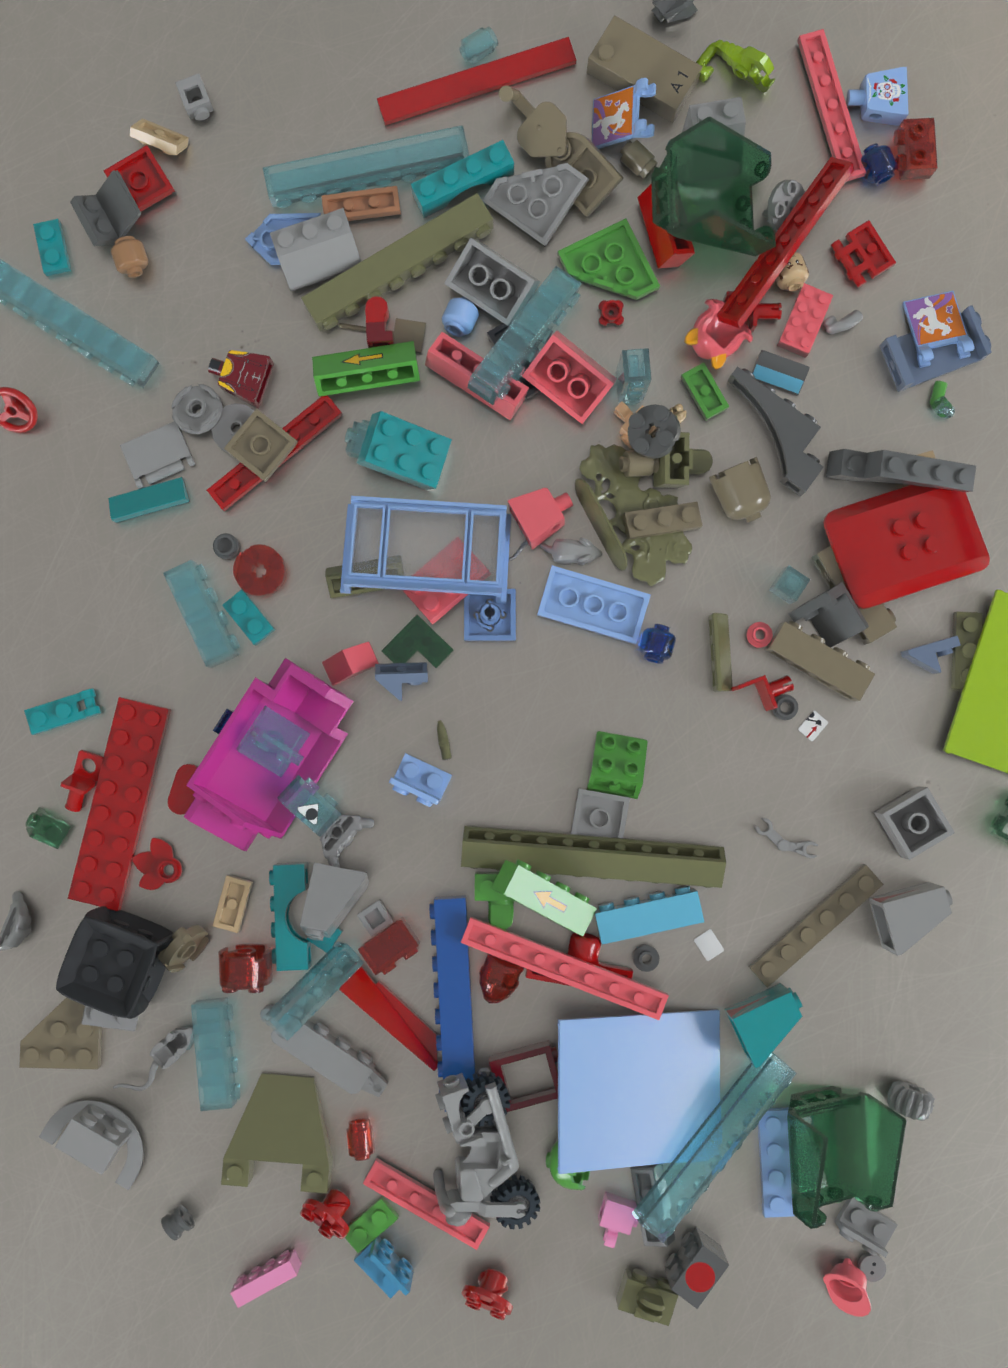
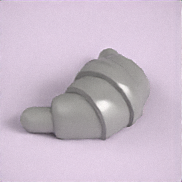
[320,814,374,867]
[0,891,32,951]

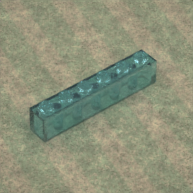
[467,266,581,405]

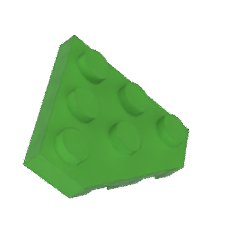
[557,218,660,300]

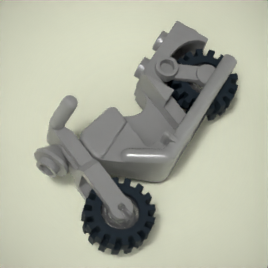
[433,1068,541,1230]

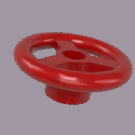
[0,387,38,433]

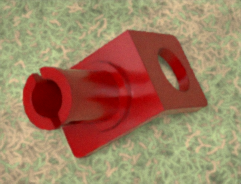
[723,291,782,332]
[731,675,794,711]
[60,750,104,812]

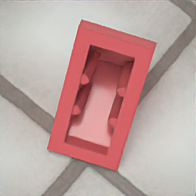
[322,641,379,686]

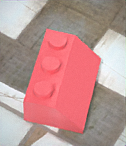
[522,331,617,424]

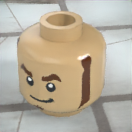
[775,252,809,292]

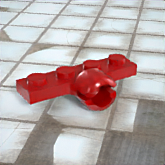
[525,933,633,986]

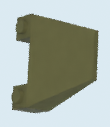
[221,1072,333,1194]

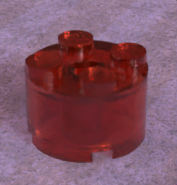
[218,944,273,993]

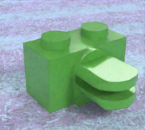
[475,871,514,930]

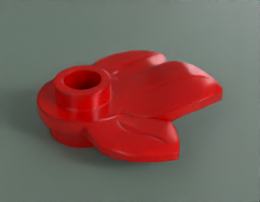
[132,838,182,890]

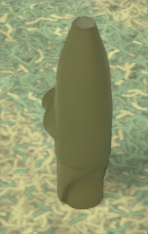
[437,720,452,760]

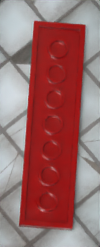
[67,697,171,911]

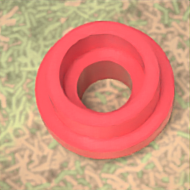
[746,622,773,648]

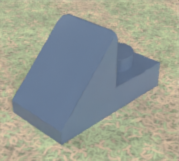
[901,636,961,674]
[375,662,428,701]

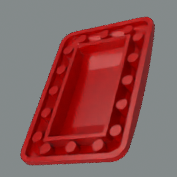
[823,485,990,609]

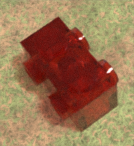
[893,118,938,180]

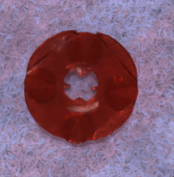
[233,544,286,597]

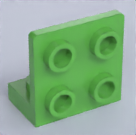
[587,731,648,799]

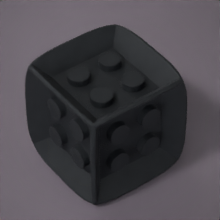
[56,906,174,1019]

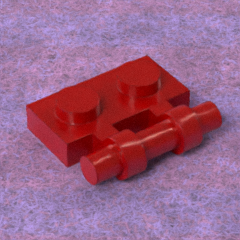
[830,220,896,288]

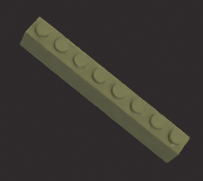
[301,193,493,331]

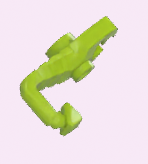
[696,40,775,93]

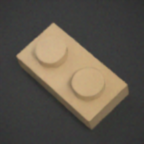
[130,118,189,155]
[212,875,253,933]

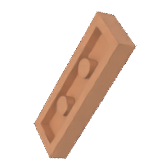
[321,186,401,221]

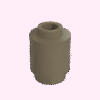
[620,140,658,179]
[619,450,659,477]

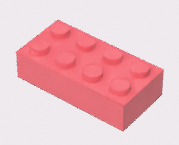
[777,283,833,358]

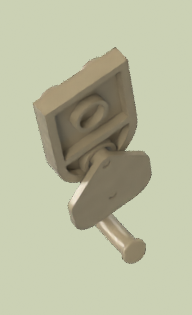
[498,85,624,217]

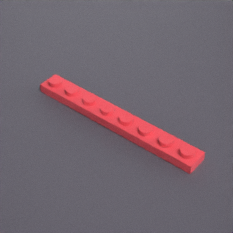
[461,917,669,1020]

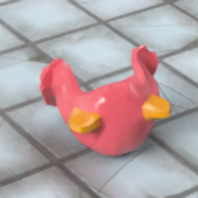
[684,299,753,370]

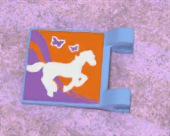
[592,78,656,149]
[902,291,975,368]

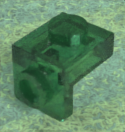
[25,807,71,849]

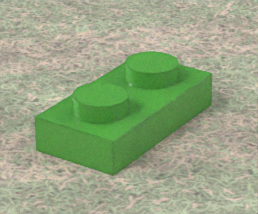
[681,362,729,421]
[345,1196,399,1253]

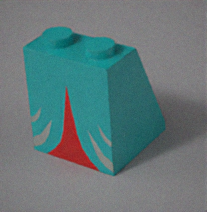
[725,983,803,1068]

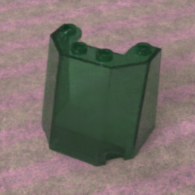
[651,117,776,257]
[787,1086,907,1229]

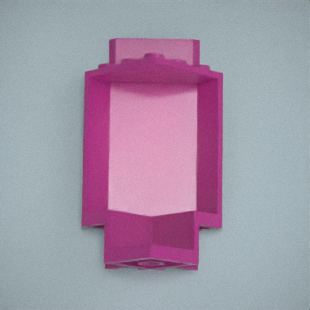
[184,658,354,852]

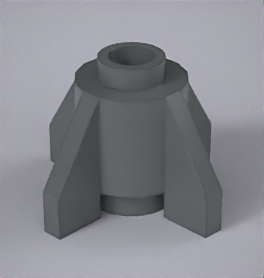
[651,0,698,23]

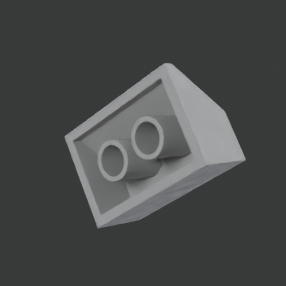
[270,208,361,291]
[444,238,541,326]

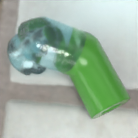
[930,381,955,419]

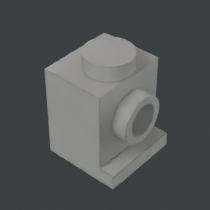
[175,73,214,121]

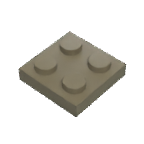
[224,408,298,483]

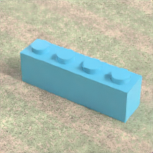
[594,886,704,945]

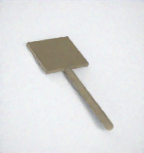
[339,318,426,353]

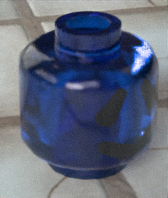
[861,143,897,185]
[639,624,676,664]

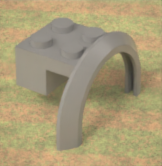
[39,1100,143,1190]

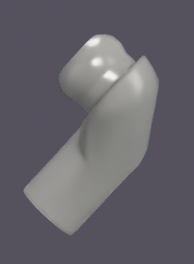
[823,310,863,334]

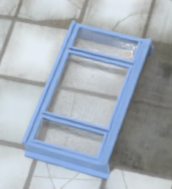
[340,496,511,603]

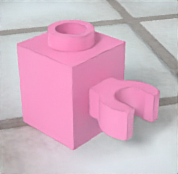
[598,1191,640,1248]

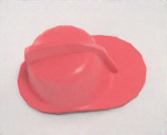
[823,1258,871,1317]

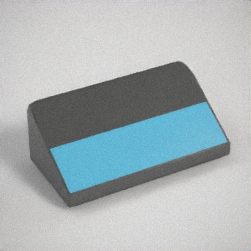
[752,350,810,395]

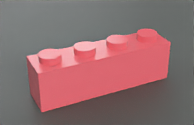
[425,332,529,420]

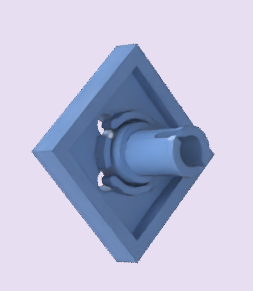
[464,589,516,641]

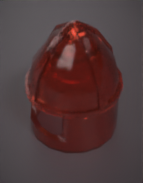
[479,954,524,1003]

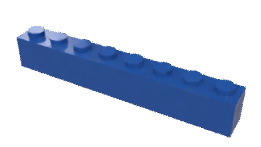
[429,895,475,1112]

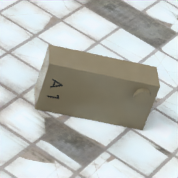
[586,15,703,123]

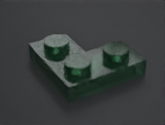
[382,615,454,669]

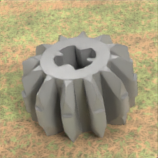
[887,1081,935,1121]

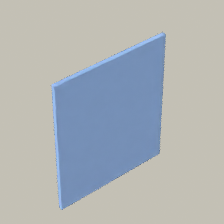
[557,1009,721,1174]

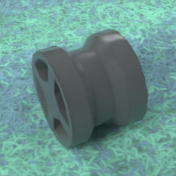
[161,1205,195,1240]

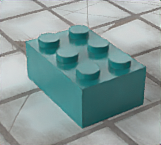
[357,411,452,490]

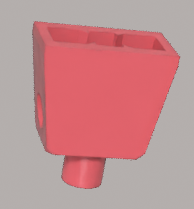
[508,488,573,549]

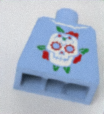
[846,67,909,126]

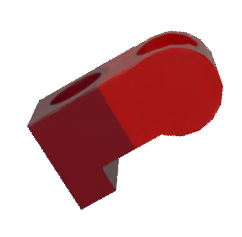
[365,296,394,348]

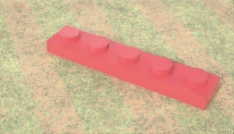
[363,1158,490,1250]

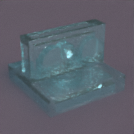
[236,705,310,777]

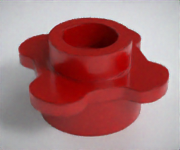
[598,300,624,326]

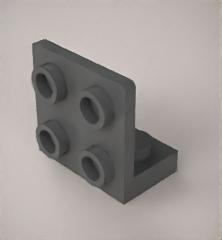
[70,170,141,246]
[789,582,869,648]

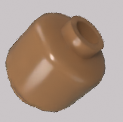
[111,236,149,278]

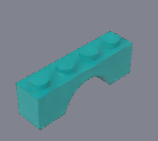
[411,140,514,218]
[269,862,312,971]

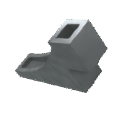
[727,366,824,496]
[826,449,976,492]

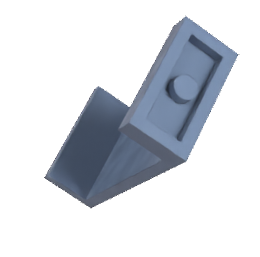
[879,305,992,392]

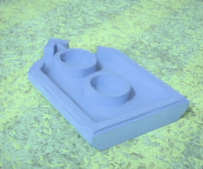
[245,213,321,265]

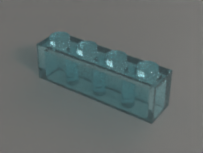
[163,560,240,668]
[262,942,364,1041]
[191,997,240,1111]

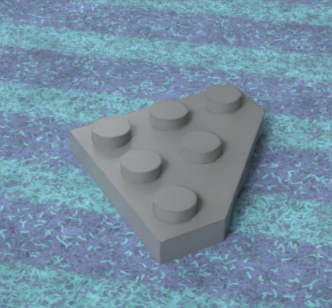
[483,163,589,246]

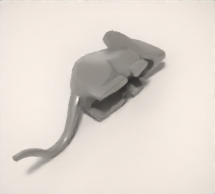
[509,537,602,566]
[113,1027,194,1091]

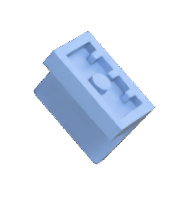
[389,753,452,807]

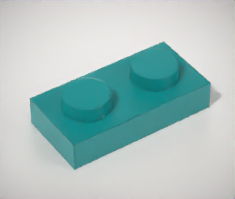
[33,219,71,276]
[222,589,276,646]

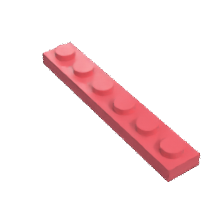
[797,29,867,182]

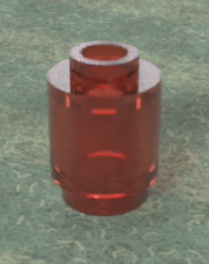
[346,1118,375,1161]

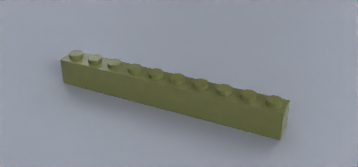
[461,826,726,888]

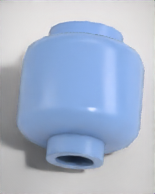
[441,297,479,337]

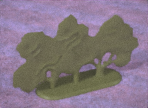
[575,444,692,586]

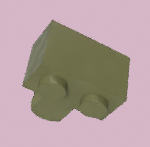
[654,432,713,488]
[616,1269,678,1326]

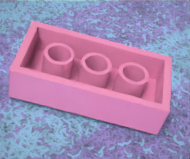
[230,1249,302,1308]

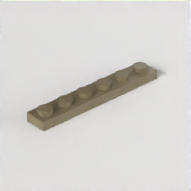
[748,864,884,988]

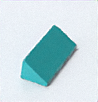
[108,477,190,523]

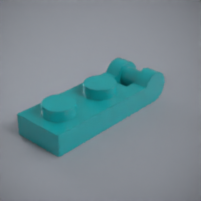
[24,688,101,735]

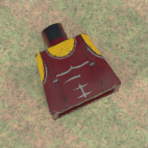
[208,350,274,409]

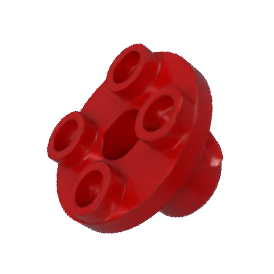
[300,1189,350,1239]
[462,1269,513,1320]

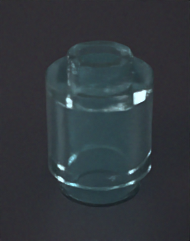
[459,26,498,64]

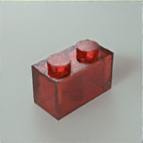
[358,917,420,976]

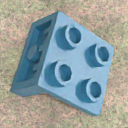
[354,1236,414,1299]

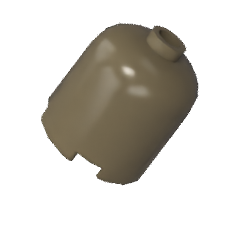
[709,457,771,523]

